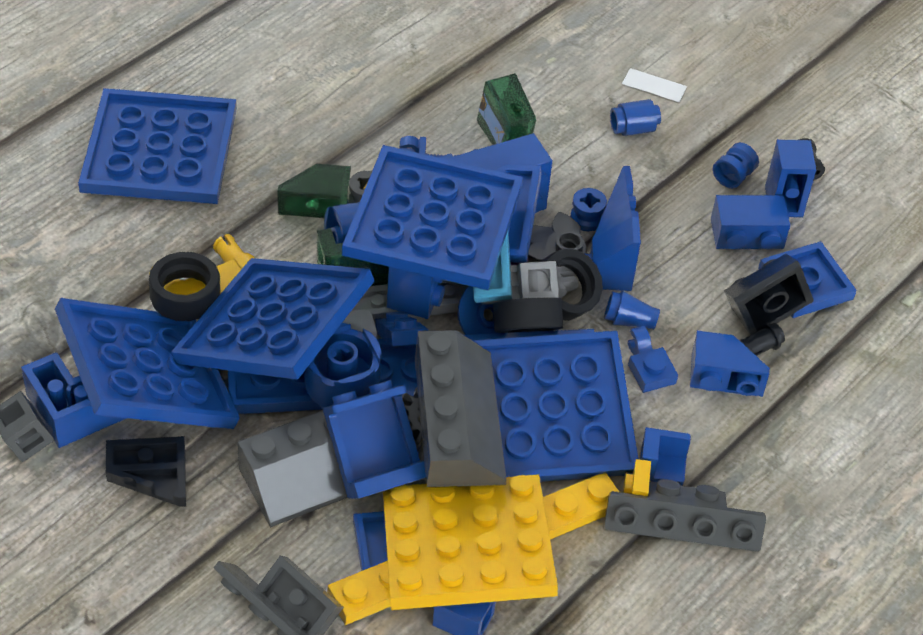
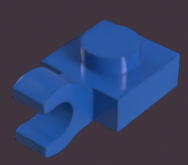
[627,326,678,393]

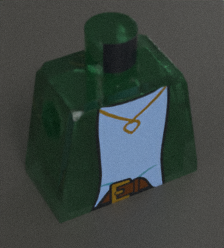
[477,73,536,145]

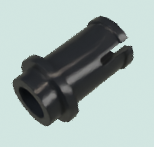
[739,323,785,356]

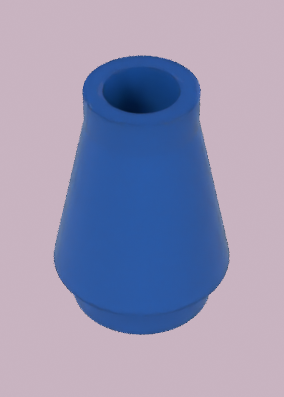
[604,291,660,330]

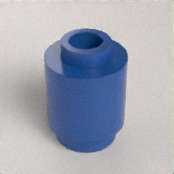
[610,99,661,136]

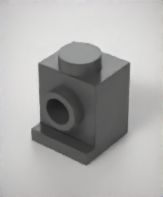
[0,391,55,462]

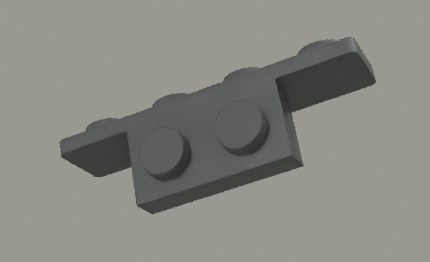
[605,479,766,551]
[214,555,344,635]

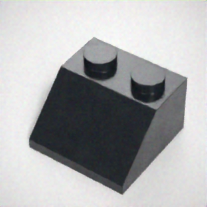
[724,253,814,335]

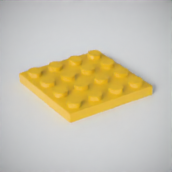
[383,474,558,610]

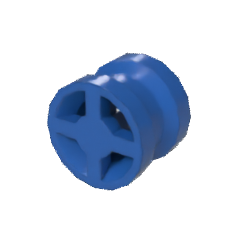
[570,188,607,232]

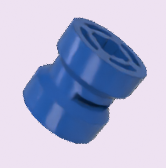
[713,142,759,189]

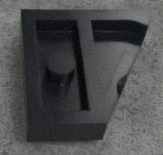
[105,436,186,507]

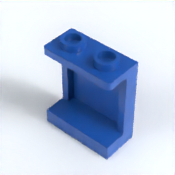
[322,380,426,499]

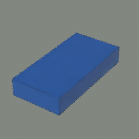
[353,511,388,571]

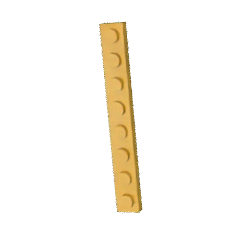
[327,473,619,625]

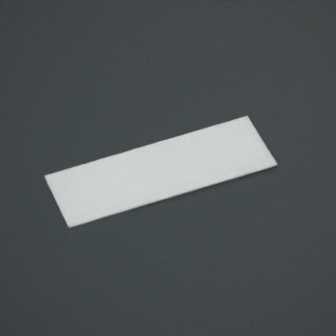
[622,68,687,102]

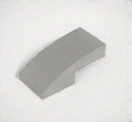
[481,261,559,305]

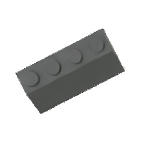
[415,330,507,487]
[238,393,370,528]

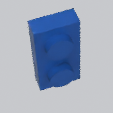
[375,311,429,346]

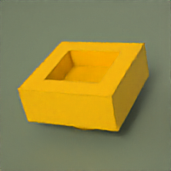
[623,459,651,496]

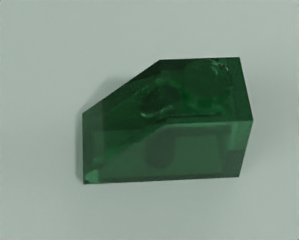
[277,164,351,218]

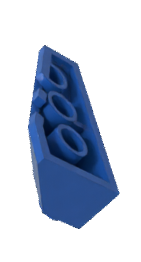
[584,166,641,291]

